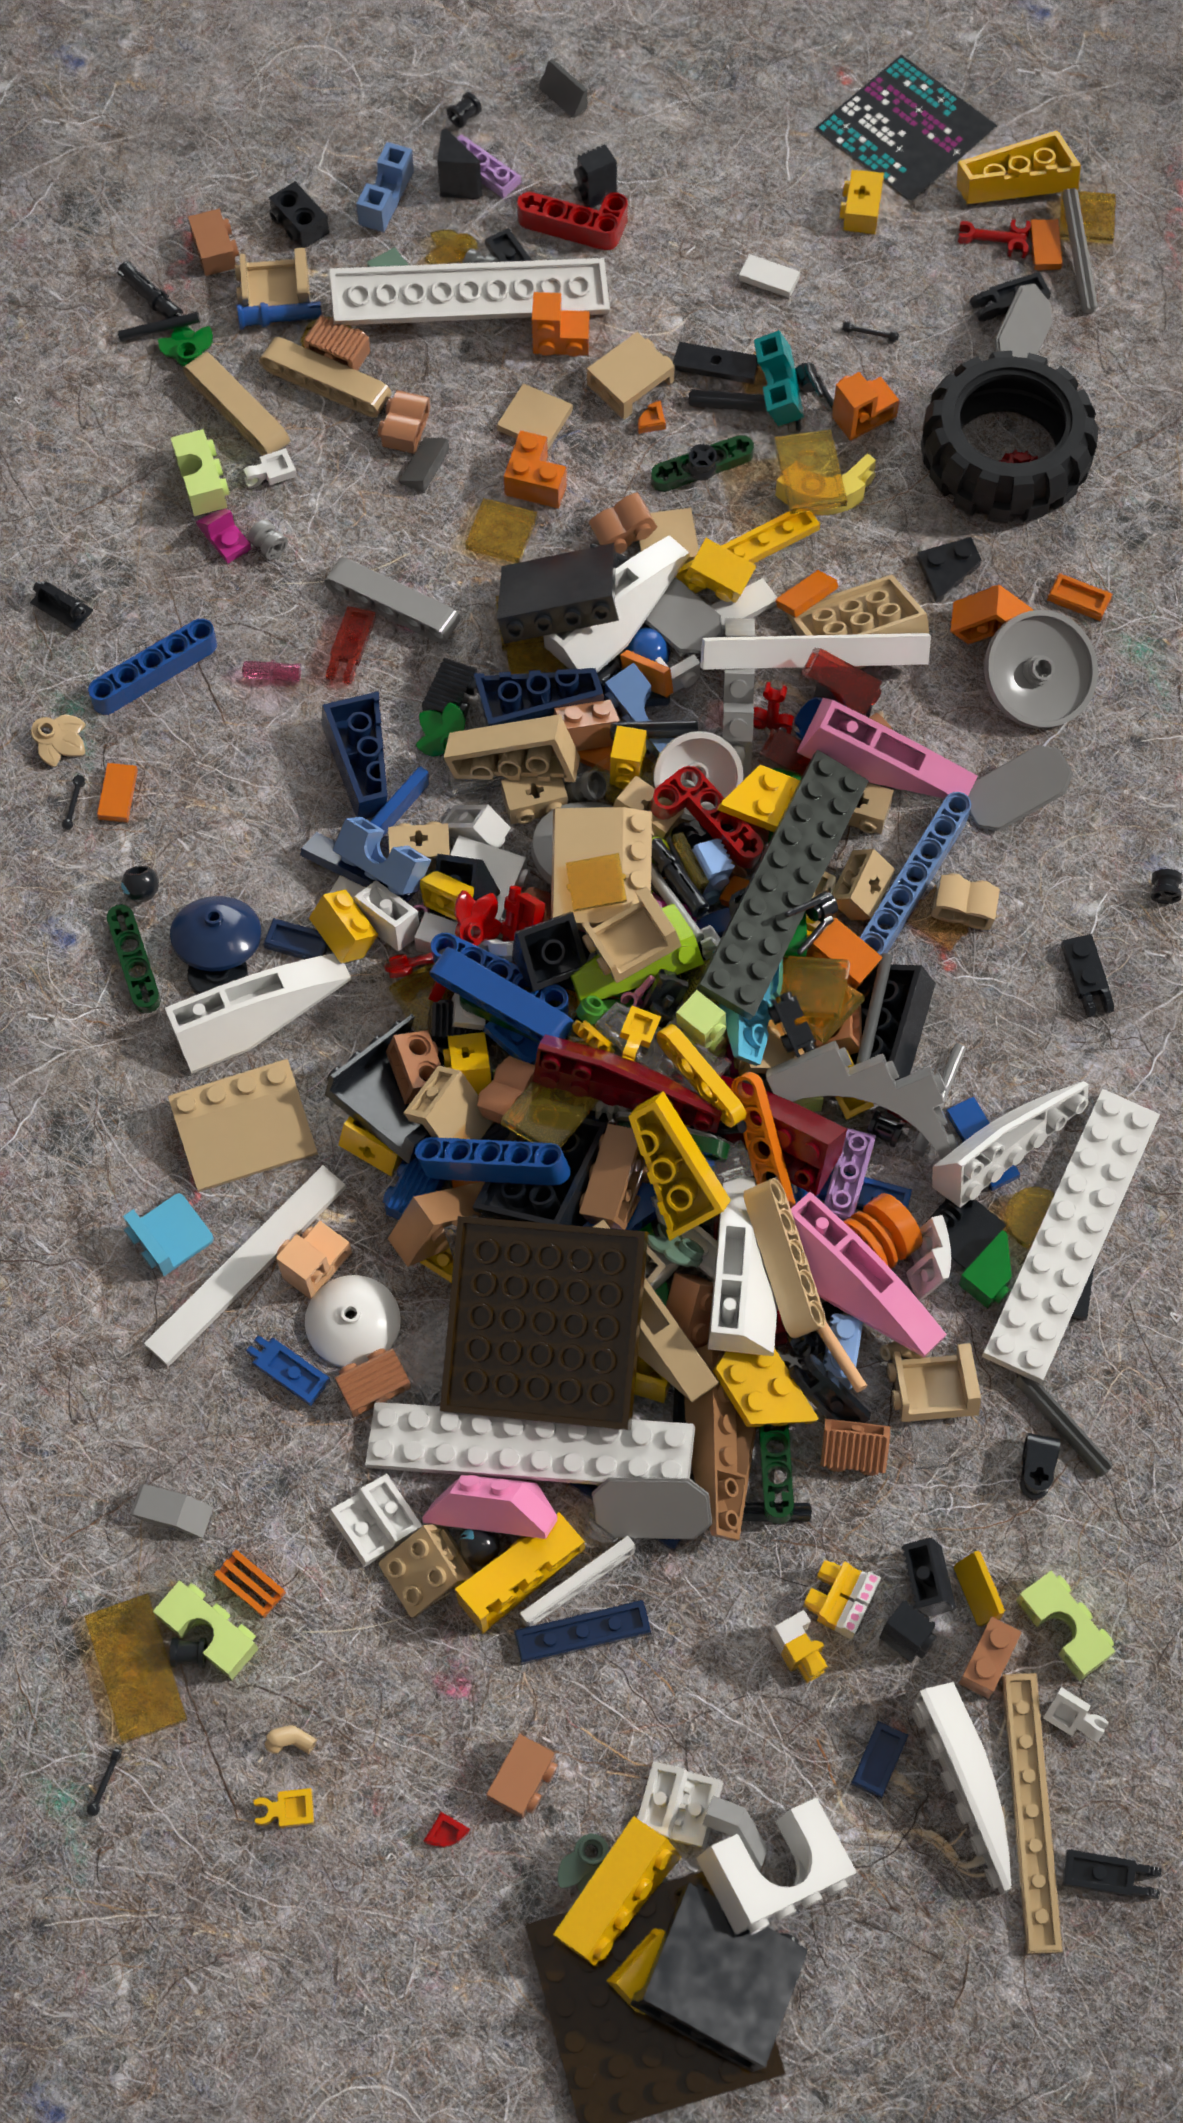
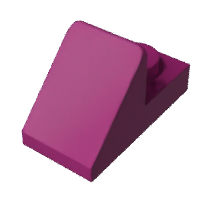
[196,508,251,564]

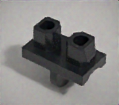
[640,969,688,1028]

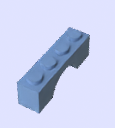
[604,663,675,759]

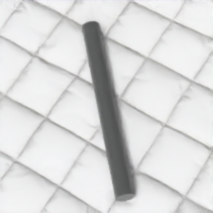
[856,953,893,1064]

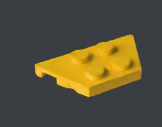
[717,764,800,832]
[713,1347,819,1427]

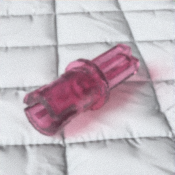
[242,659,301,683]

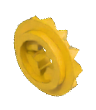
[572,1020,615,1054]

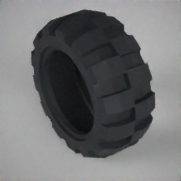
[920,350,1099,523]

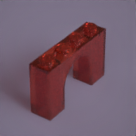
[759,648,882,777]

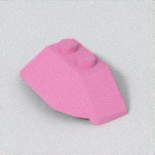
[422,1475,558,1539]

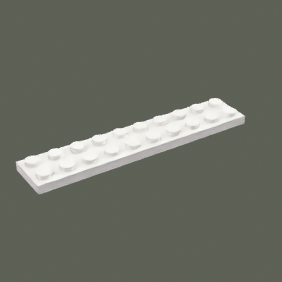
[329,258,610,325]
[982,1089,1160,1384]
[365,1402,695,1485]

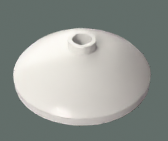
[653,731,743,821]
[305,1275,401,1368]

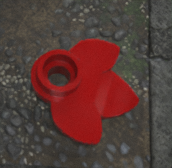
[454,890,501,946]
[384,953,434,978]

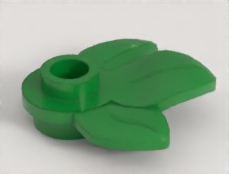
[158,326,213,367]
[416,702,466,757]

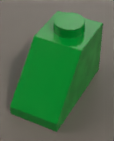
[958,1230,1012,1309]

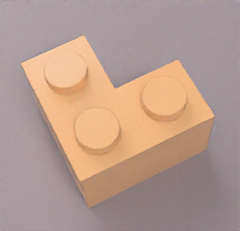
[276,1221,352,1299]

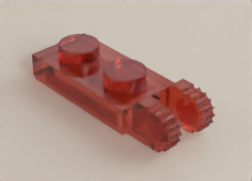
[326,606,376,685]

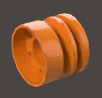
[843,1193,923,1269]

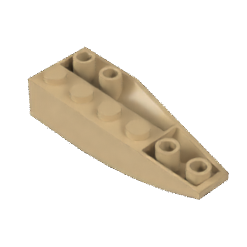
[593,1219,719,1402]

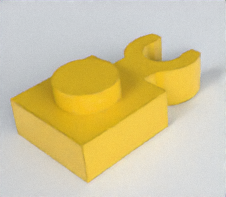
[254,1788,315,1828]

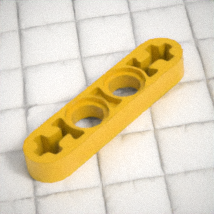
[656,1024,746,1127]

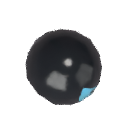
[121,866,159,902]
[458,1529,500,1566]

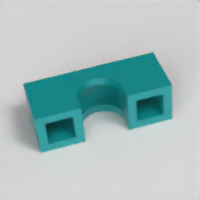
[753,330,805,427]

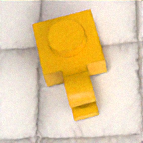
[619,1005,661,1061]

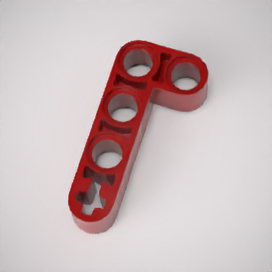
[517,192,628,251]
[650,766,763,868]

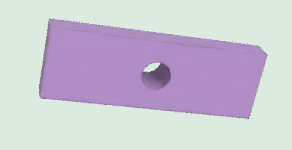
[457,134,521,199]
[824,1128,876,1221]

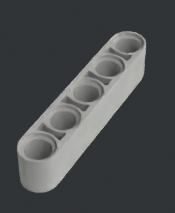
[324,557,461,644]

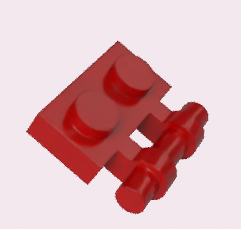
[500,885,545,942]

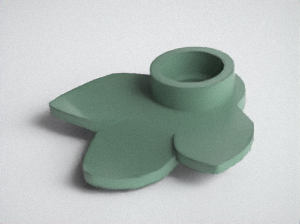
[648,1223,704,1267]
[557,1833,609,1893]

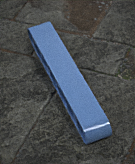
[860,792,971,964]

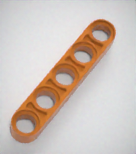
[731,1072,796,1209]

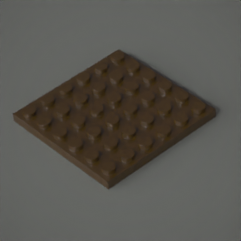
[440,1216,649,1430]
[525,1871,786,2123]

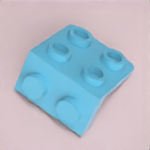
[123,1193,214,1276]

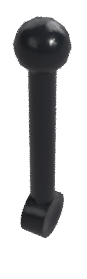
[842,322,899,342]
[62,775,85,830]
[86,1747,123,1816]

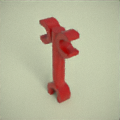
[958,219,1031,259]
[753,682,794,735]

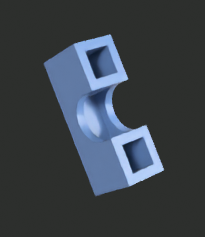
[356,142,414,232]
[333,817,431,895]

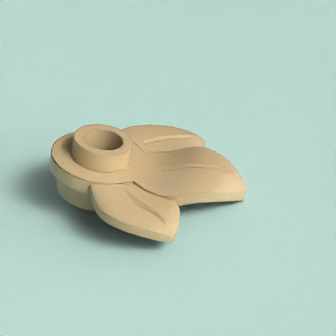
[31,715,86,767]

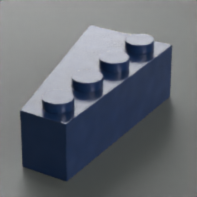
[474,668,604,726]
[321,691,388,819]

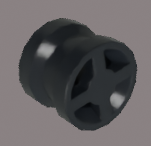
[688,444,717,481]
[1151,869,1182,904]

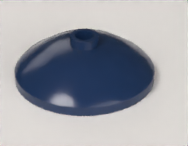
[170,896,262,971]

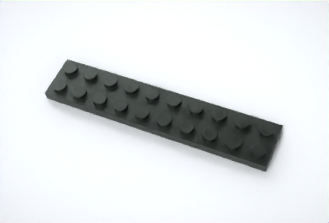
[696,750,869,1021]

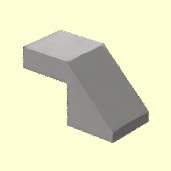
[130,1484,214,1538]
[702,1796,768,1872]

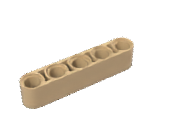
[259,337,392,418]
[183,351,290,456]
[743,1178,826,1339]

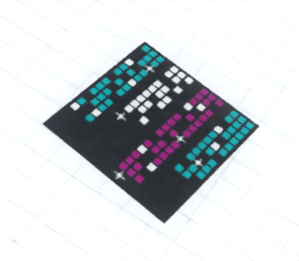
[814,54,998,201]

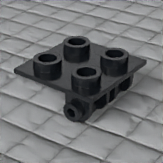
[923,1198,1007,1269]

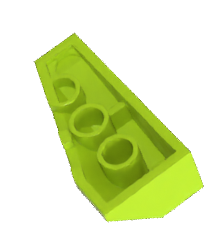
[571,904,704,1002]

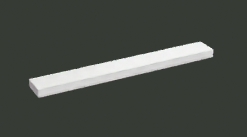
[700,633,931,670]
[144,1165,346,1367]

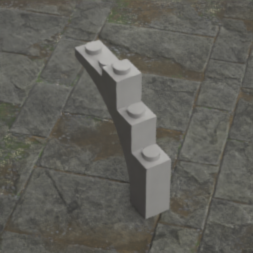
[722,618,755,780]
[766,1040,958,1160]

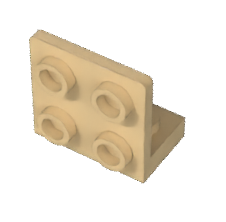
[379,1524,475,1617]

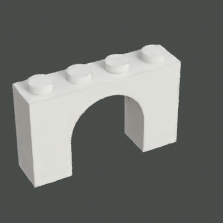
[414,835,530,954]
[696,1797,857,1935]

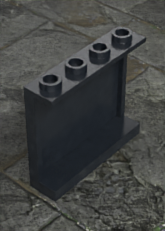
[497,543,620,644]
[325,1014,493,1164]
[630,1883,808,2072]

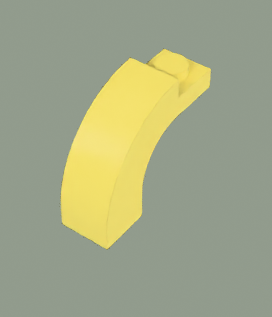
[775,453,876,515]

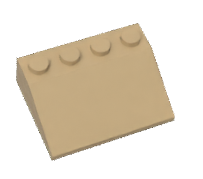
[787,575,929,675]
[551,807,652,930]
[168,1059,318,1192]

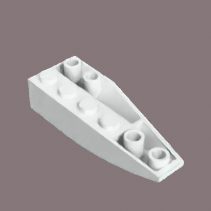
[543,536,690,673]
[165,953,351,1074]
[932,1081,1089,1208]
[708,1175,777,1356]
[912,1682,1011,1895]

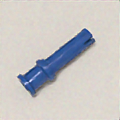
[237,301,322,330]

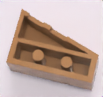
[579,1124,649,1230]
[388,1182,490,1267]

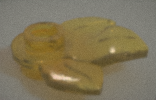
[425,229,478,265]

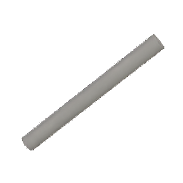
[651,862,704,942]
[912,1043,966,1156]

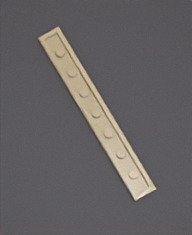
[1002,1673,1063,1955]

